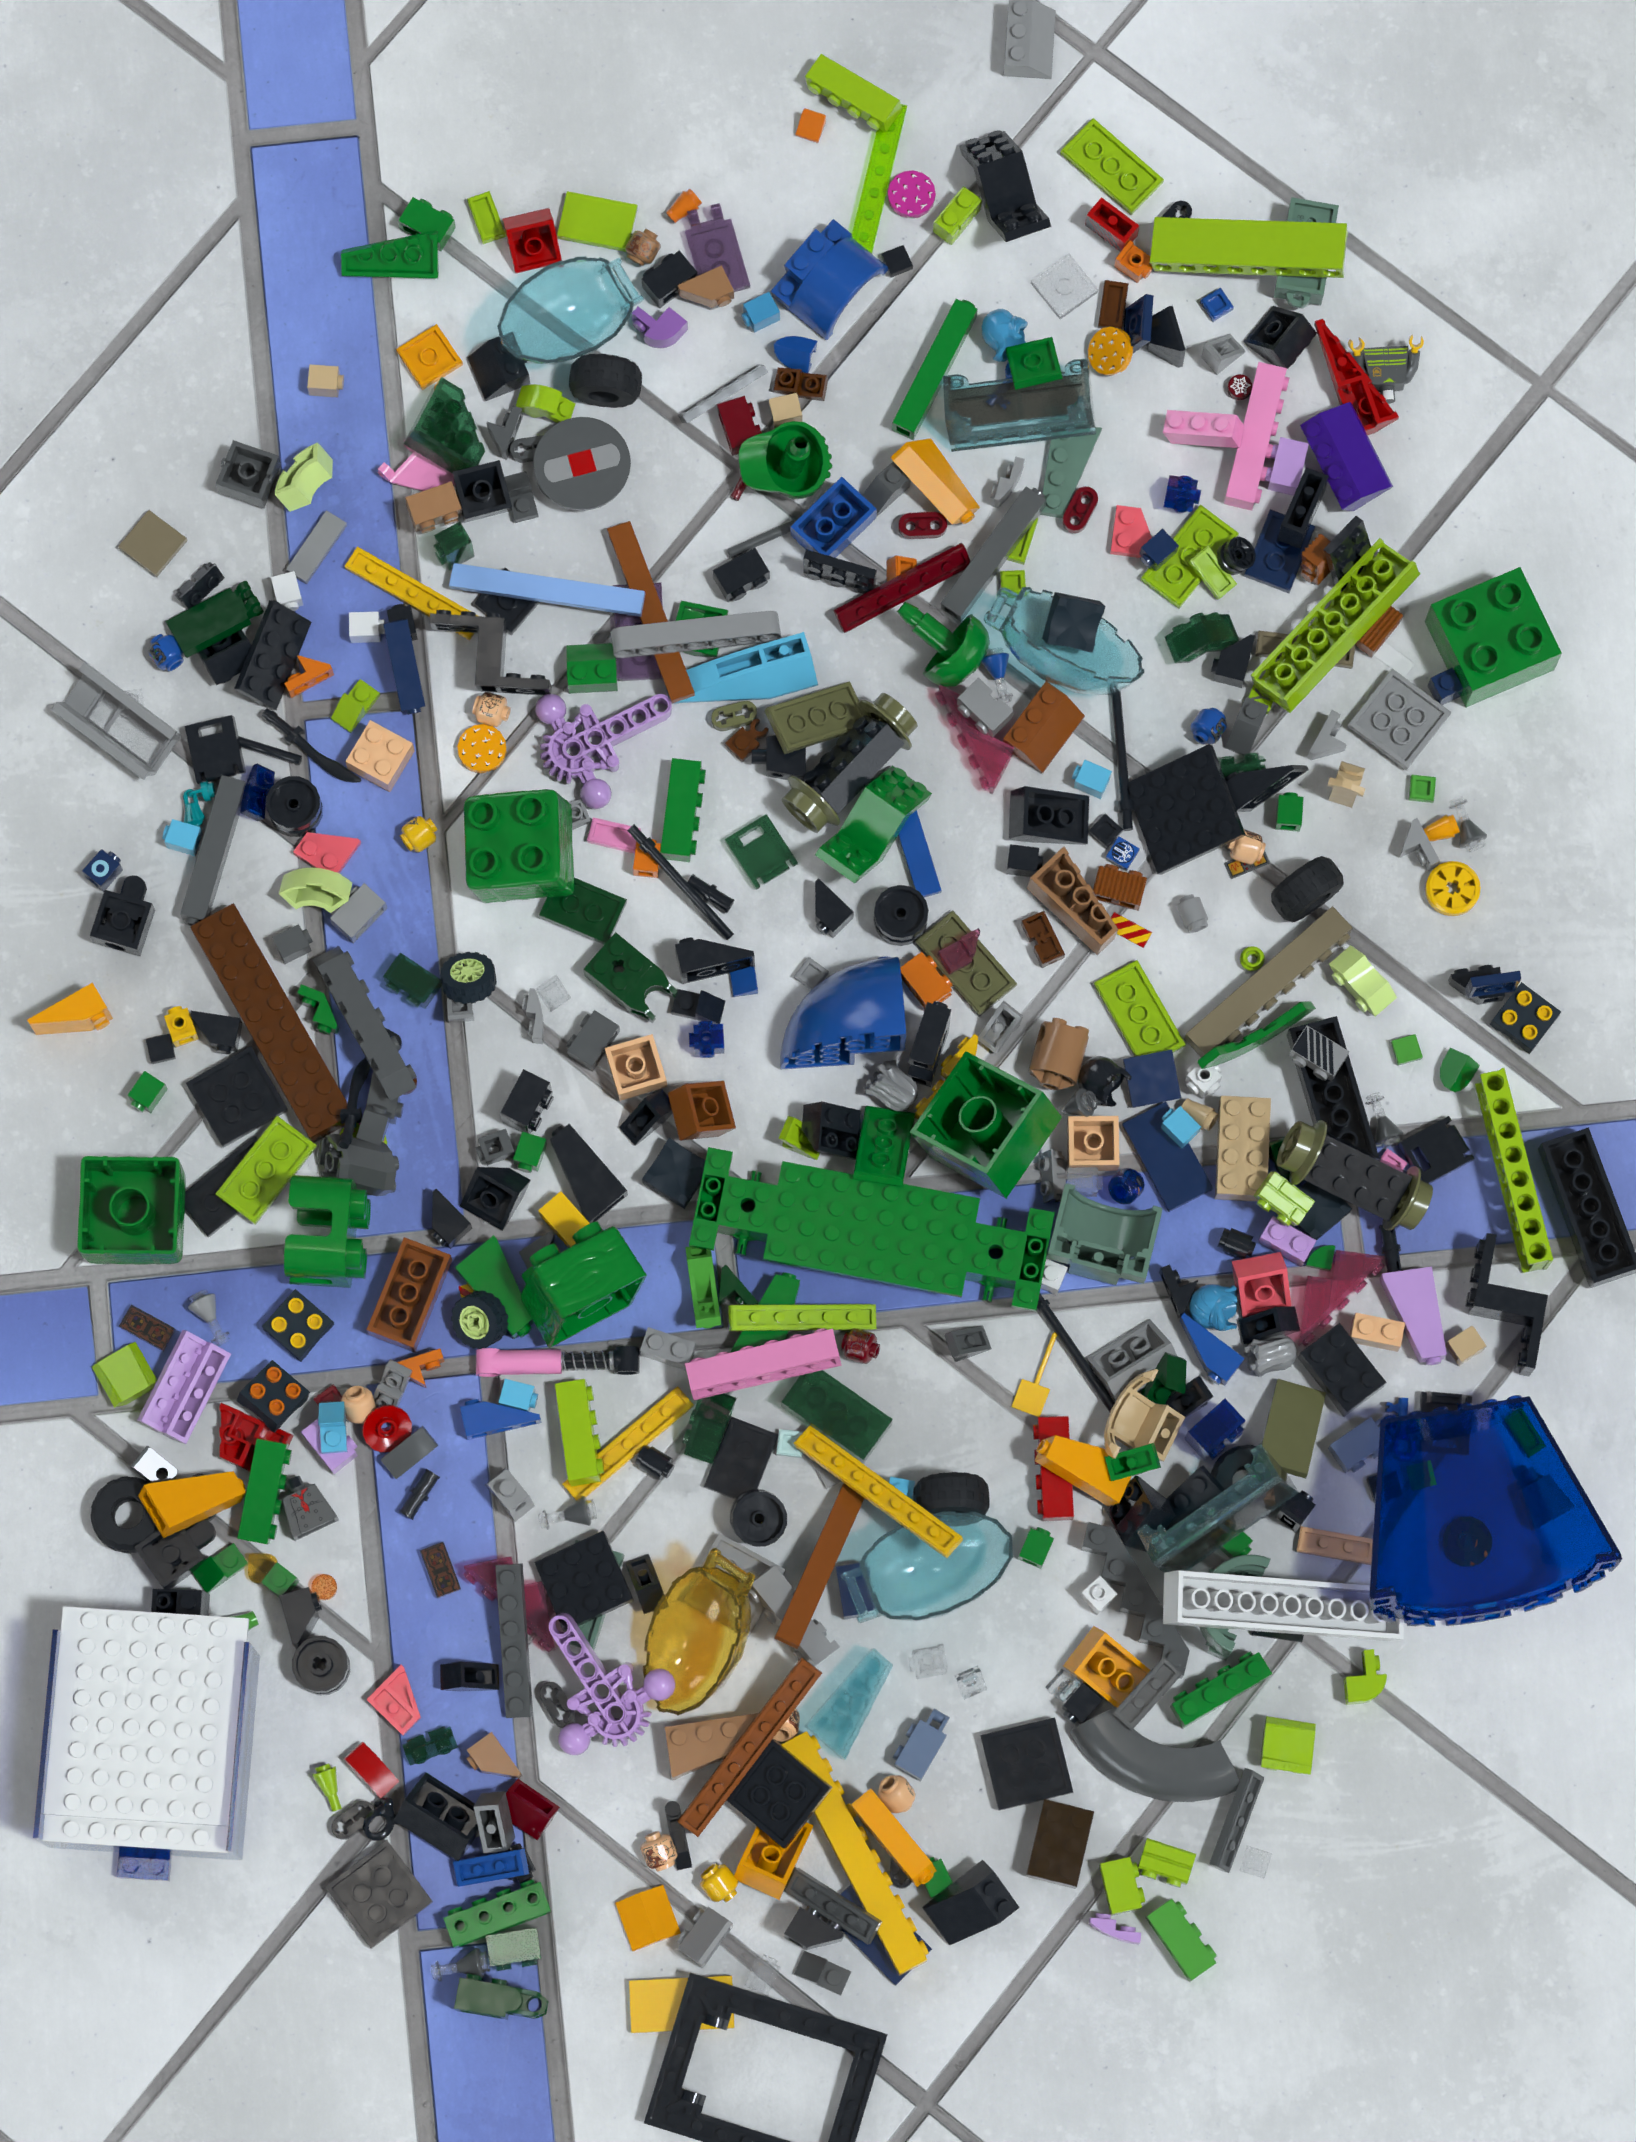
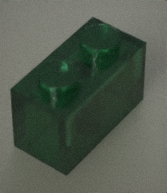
[433,522,475,570]
[383,952,442,1009]
[486,1927,542,1972]

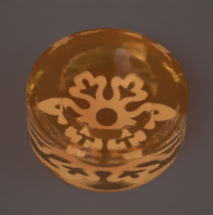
[311,1574,338,1601]

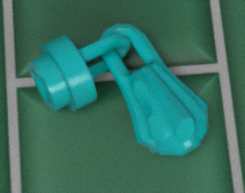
[183,781,216,827]

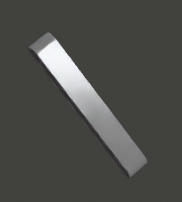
[610,611,781,658]

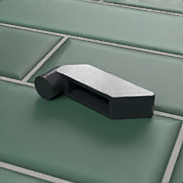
[665,1801,692,1871]

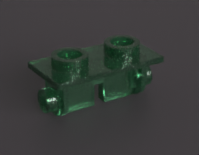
[1219,753,1266,778]
[403,1726,458,1766]

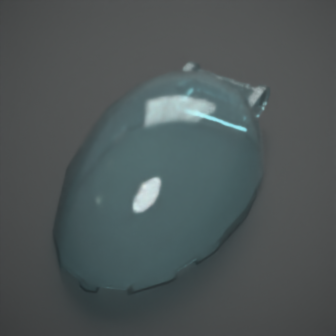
[497,256,644,365]
[984,587,1144,695]
[841,1511,1013,1623]

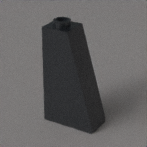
[550,1124,628,1223]

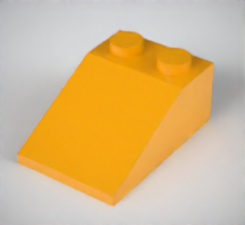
[27,982,113,1035]
[1063,1626,1151,1708]
[734,1822,814,1900]

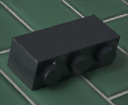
[1278,467,1329,548]

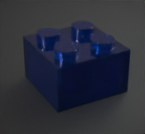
[1185,1398,1246,1461]

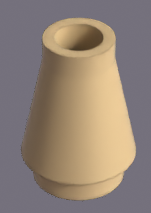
[1181,1098,1219,1131]

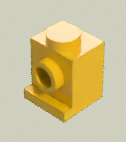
[164,1006,199,1047]

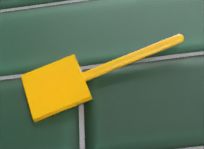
[1012,1332,1057,1417]

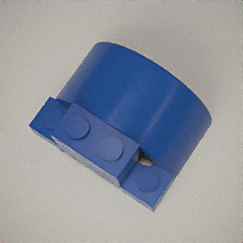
[771,219,888,340]

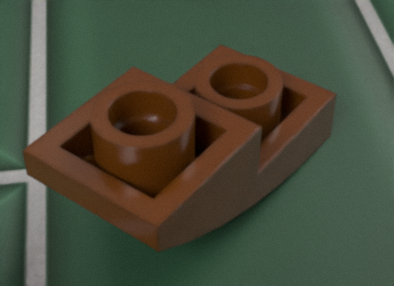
[774,367,829,401]

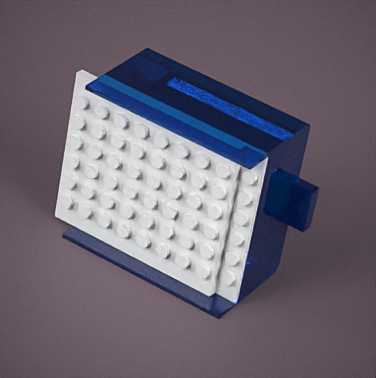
[33,1606,260,1882]

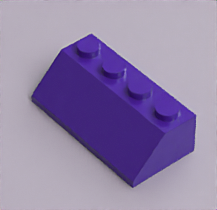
[1300,402,1393,511]

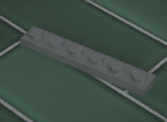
[495,1563,533,1718]

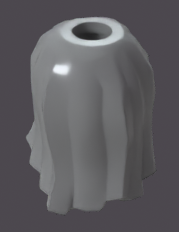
[865,1060,918,1111]
[1244,1335,1297,1377]

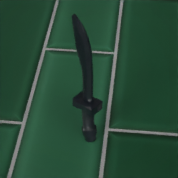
[262,708,361,783]
[339,1057,370,1149]

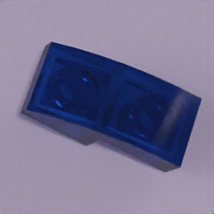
[240,764,275,821]

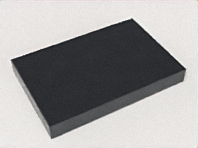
[704,1416,778,1499]

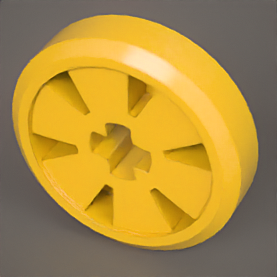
[1425,861,1481,916]

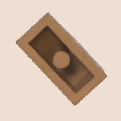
[678,265,734,308]
[466,1732,522,1779]

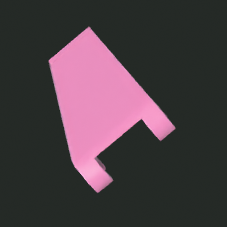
[377,434,454,491]

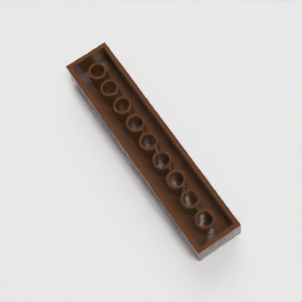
[190,903,348,1143]

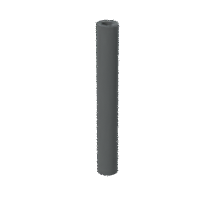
[727,520,795,558]

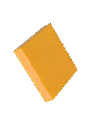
[396,324,463,390]

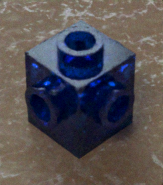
[1164,475,1201,513]
[689,1021,724,1058]

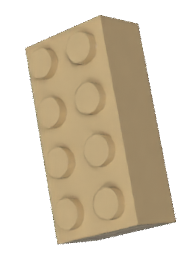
[1215,1096,1271,1202]

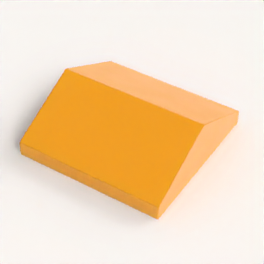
[615,1885,681,1951]

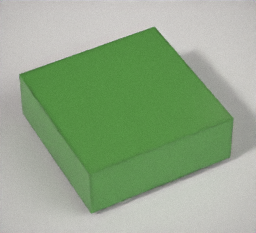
[1409,775,1436,803]
[1391,1034,1423,1066]

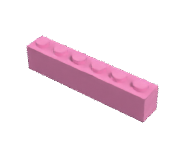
[1224,362,1290,511]
[685,1328,842,1400]

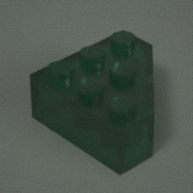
[403,377,485,473]

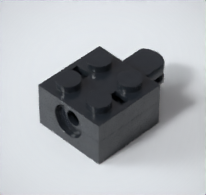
[90,875,155,956]
[134,1519,216,1589]

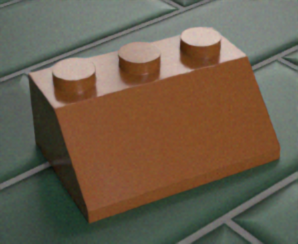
[1002,681,1085,774]

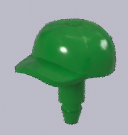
[738,421,832,499]
[897,602,990,687]

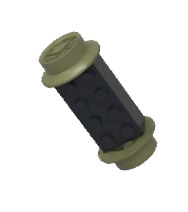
[782,693,918,833]
[1277,1120,1433,1231]

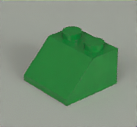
[566,643,618,694]

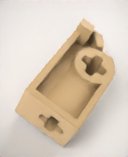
[1327,761,1365,808]

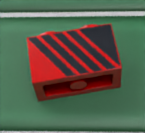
[1085,197,1139,252]

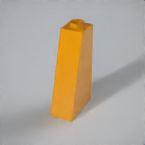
[891,438,980,525]
[1035,1435,1131,1506]
[138,1471,246,1538]
[851,1788,937,1887]

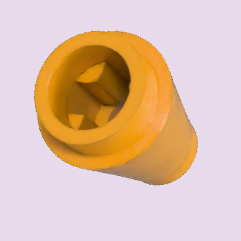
[1423,814,1460,841]

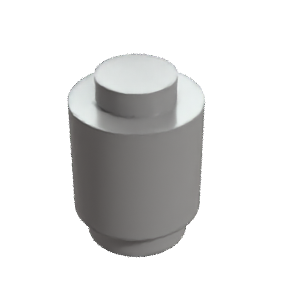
[1177,894,1208,933]

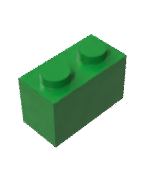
[398,197,456,251]

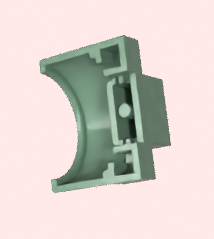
[1046,1183,1163,1285]
[1199,1555,1271,1661]

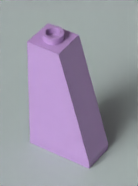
[1380,1267,1447,1365]

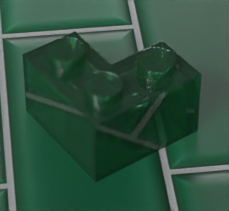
[1165,612,1240,663]
[682,1393,737,1464]

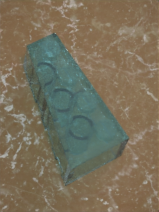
[805,1648,893,1760]

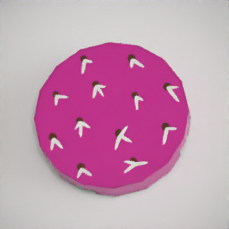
[888,170,936,218]

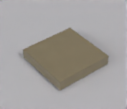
[118,510,188,577]

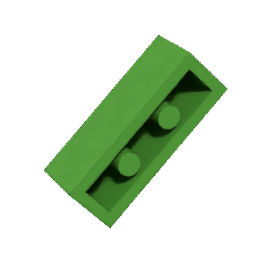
[1146,1899,1217,1982]

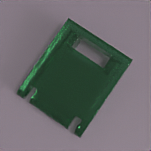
[725,814,798,890]

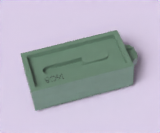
[1274,197,1339,308]

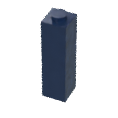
[383,618,425,714]

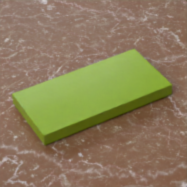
[1060,118,1164,215]
[1141,504,1239,609]
[1094,960,1186,1056]
[216,1116,317,1225]

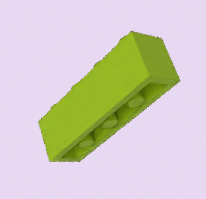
[805,54,902,132]
[555,1379,604,1487]

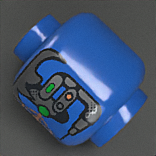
[148,634,184,672]
[1191,708,1227,744]

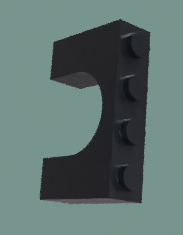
[907,1001,951,1087]

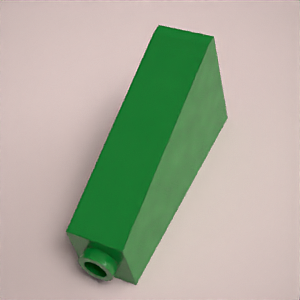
[455,1235,533,1339]
[730,1272,800,1353]

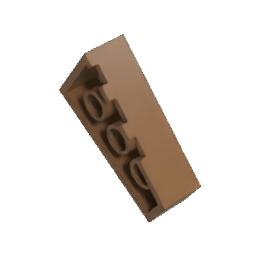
[1027,846,1118,955]
[665,1713,758,1780]

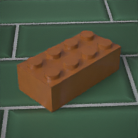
[366,1237,452,1352]

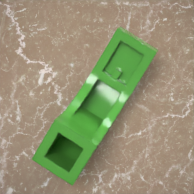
[685,1246,721,1329]

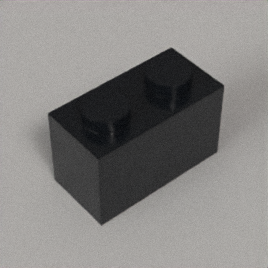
[641,250,697,308]
[713,548,770,602]

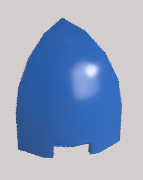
[774,336,818,373]

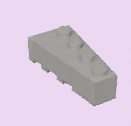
[747,1565,840,1666]

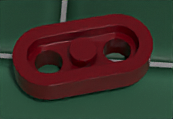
[1063,486,1098,533]
[898,512,947,539]

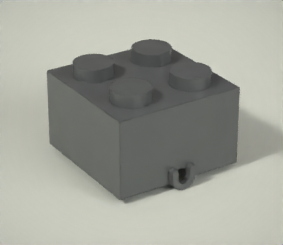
[216,440,281,508]

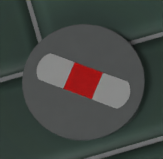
[533,417,631,511]

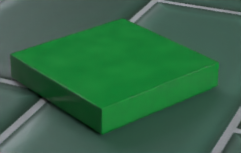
[1005,337,1063,390]

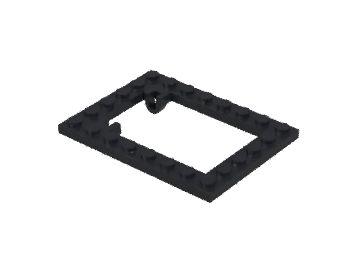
[644,1973,888,2142]

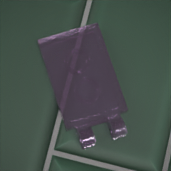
[685,203,750,292]

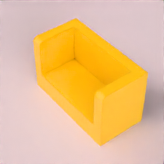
[538,1191,590,1248]

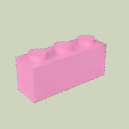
[1163,410,1244,448]

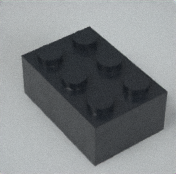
[1297,1323,1387,1417]

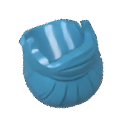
[982,309,1028,362]
[1190,1284,1237,1331]

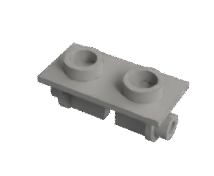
[1038,1149,1066,1203]

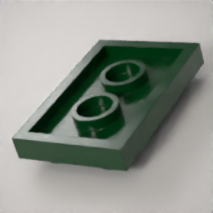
[539,877,627,945]

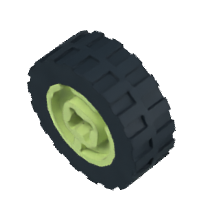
[440,952,497,1004]
[451,1290,508,1349]

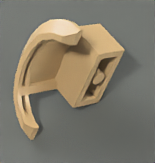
[1104,1369,1185,1462]

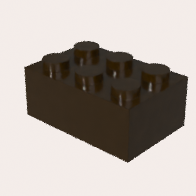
[1026,1799,1094,1889]

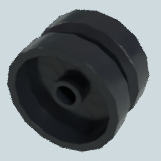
[266,776,323,837]
[874,885,929,946]
[730,1489,787,1547]
[292,1636,350,1695]

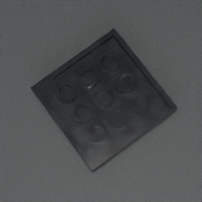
[1128,744,1246,875]

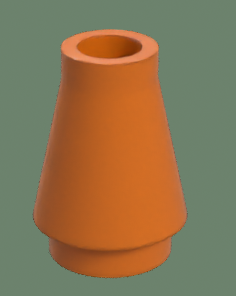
[666,189,702,223]

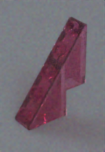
[935,685,1014,794]
[1298,1250,1385,1347]
[463,1556,556,1653]

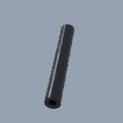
[239,736,302,765]

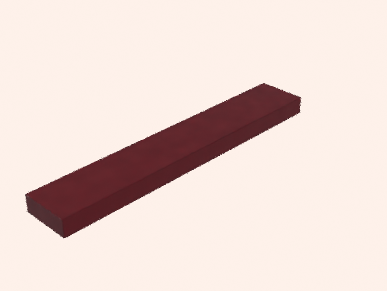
[833,543,971,633]

